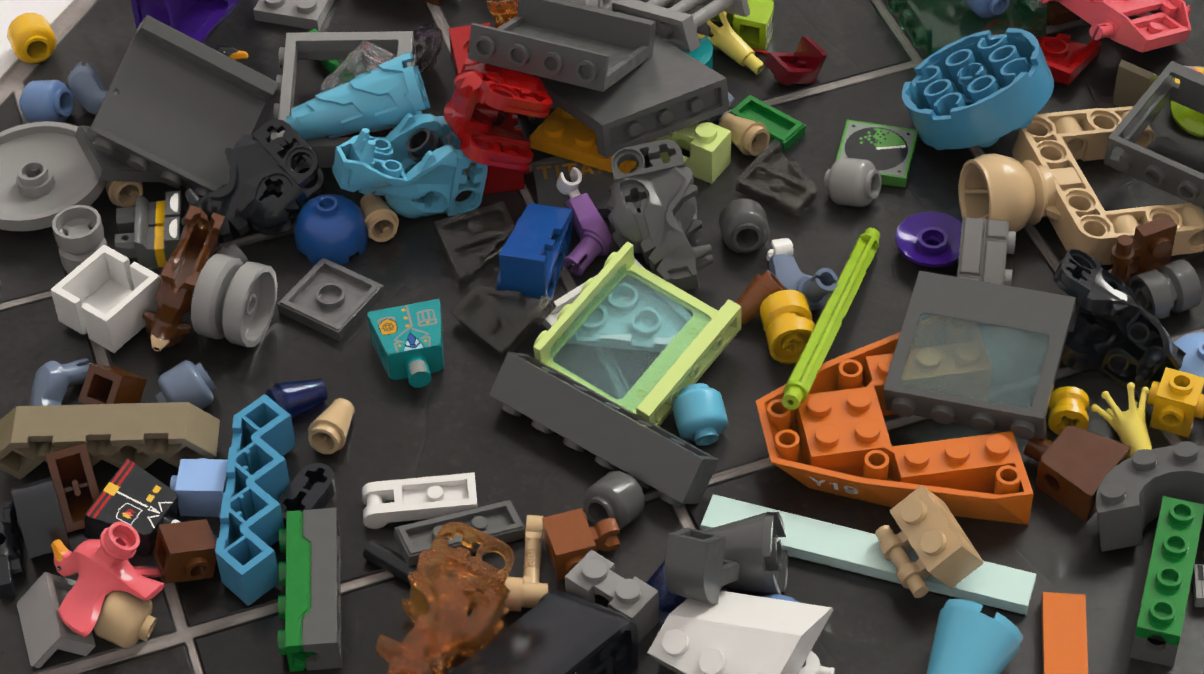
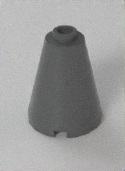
[703,512,788,595]

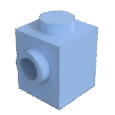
[170,458,227,517]

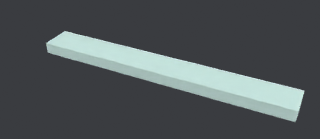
[701,494,1037,615]

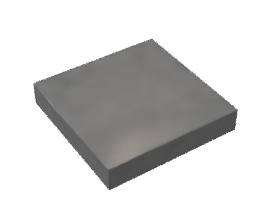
[277,257,385,342]

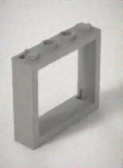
[271,31,416,168]

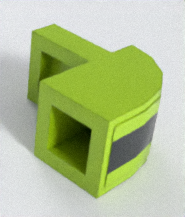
[710,0,774,51]

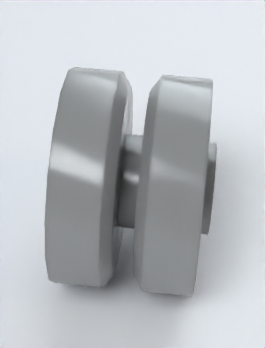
[191,254,278,347]

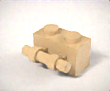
[875,485,984,598]

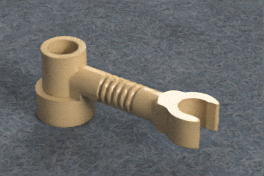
[504,515,548,612]

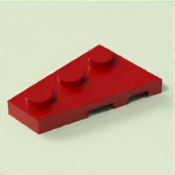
[983,20,1102,85]

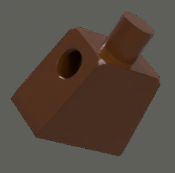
[1024,426,1131,522]

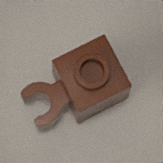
[542,508,620,581]

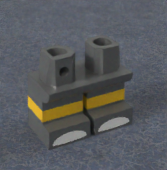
[114,191,185,268]

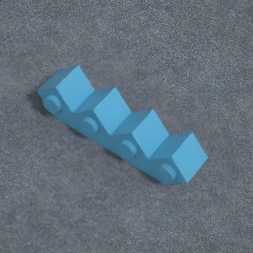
[215,394,296,606]

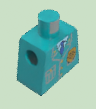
[367,299,444,388]

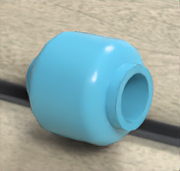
[672,383,728,446]

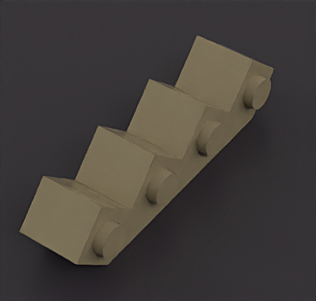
[0,402,220,480]

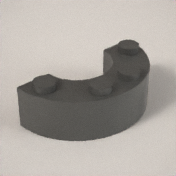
[1096,441,1204,552]

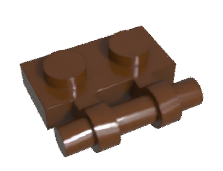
[1108,215,1177,285]

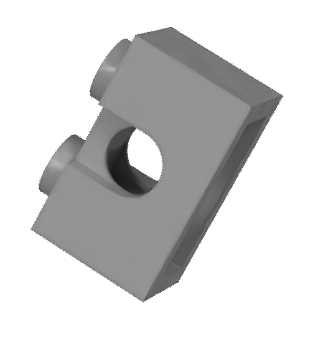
[565,550,659,643]

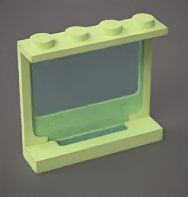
[533,241,741,426]

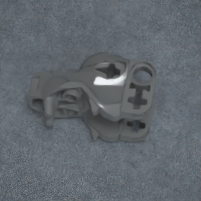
[606,139,714,291]

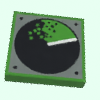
[836,119,918,188]

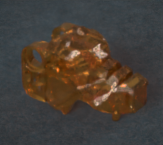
[375,522,514,674]

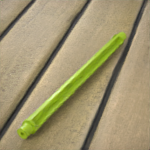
[782,228,880,410]

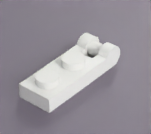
[362,472,478,529]

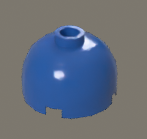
[294,194,369,265]

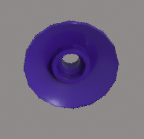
[895,211,962,268]

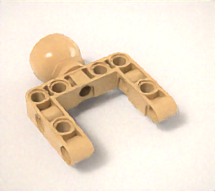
[958,106,1204,265]

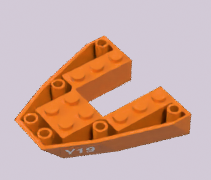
[756,317,1034,525]

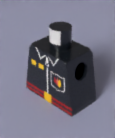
[84,459,181,557]

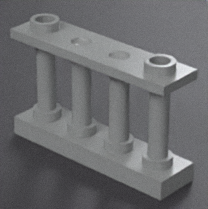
[612,0,750,53]

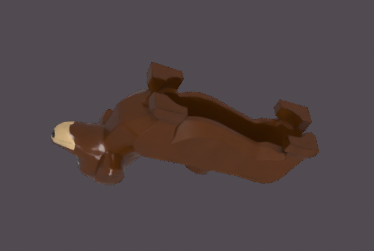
[142,205,225,352]

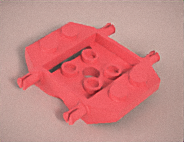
[1039,0,1191,53]

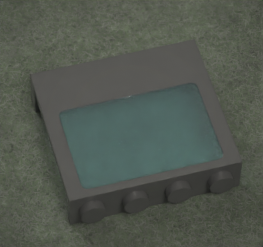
[883,271,1077,440]

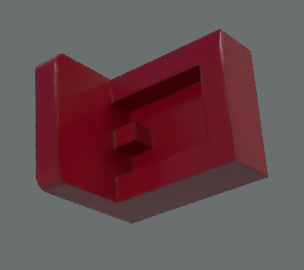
[764,36,827,86]

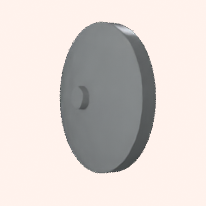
[0,121,107,231]

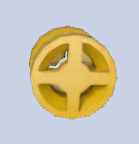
[1048,386,1089,435]

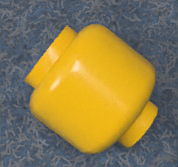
[7,13,57,64]

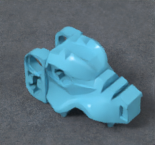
[332,113,488,219]

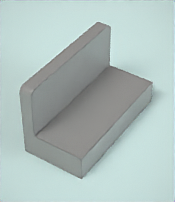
[17,572,96,668]

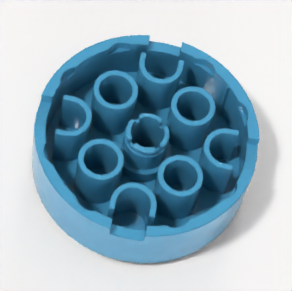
[902,28,1054,150]

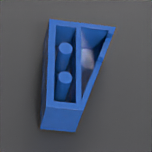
[496,203,574,313]

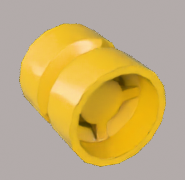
[759,290,815,364]

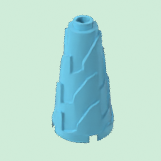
[286,52,431,141]

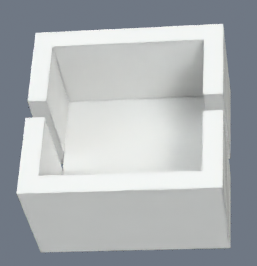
[50,245,161,353]

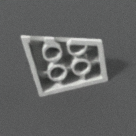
[647,590,834,674]

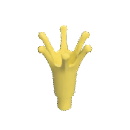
[697,11,765,75]
[1091,382,1152,457]

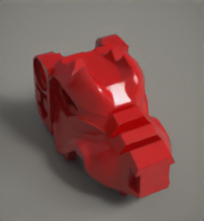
[443,58,553,171]

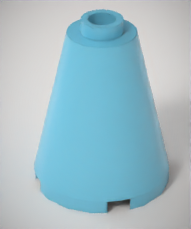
[926,599,1023,674]

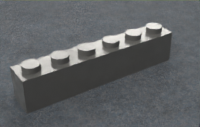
[489,352,719,507]

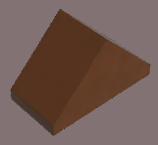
[45,443,100,533]

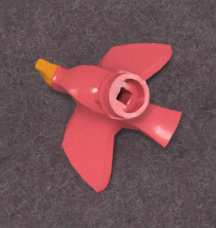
[51,522,164,637]

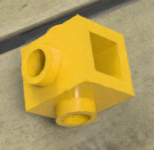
[1147,367,1204,438]

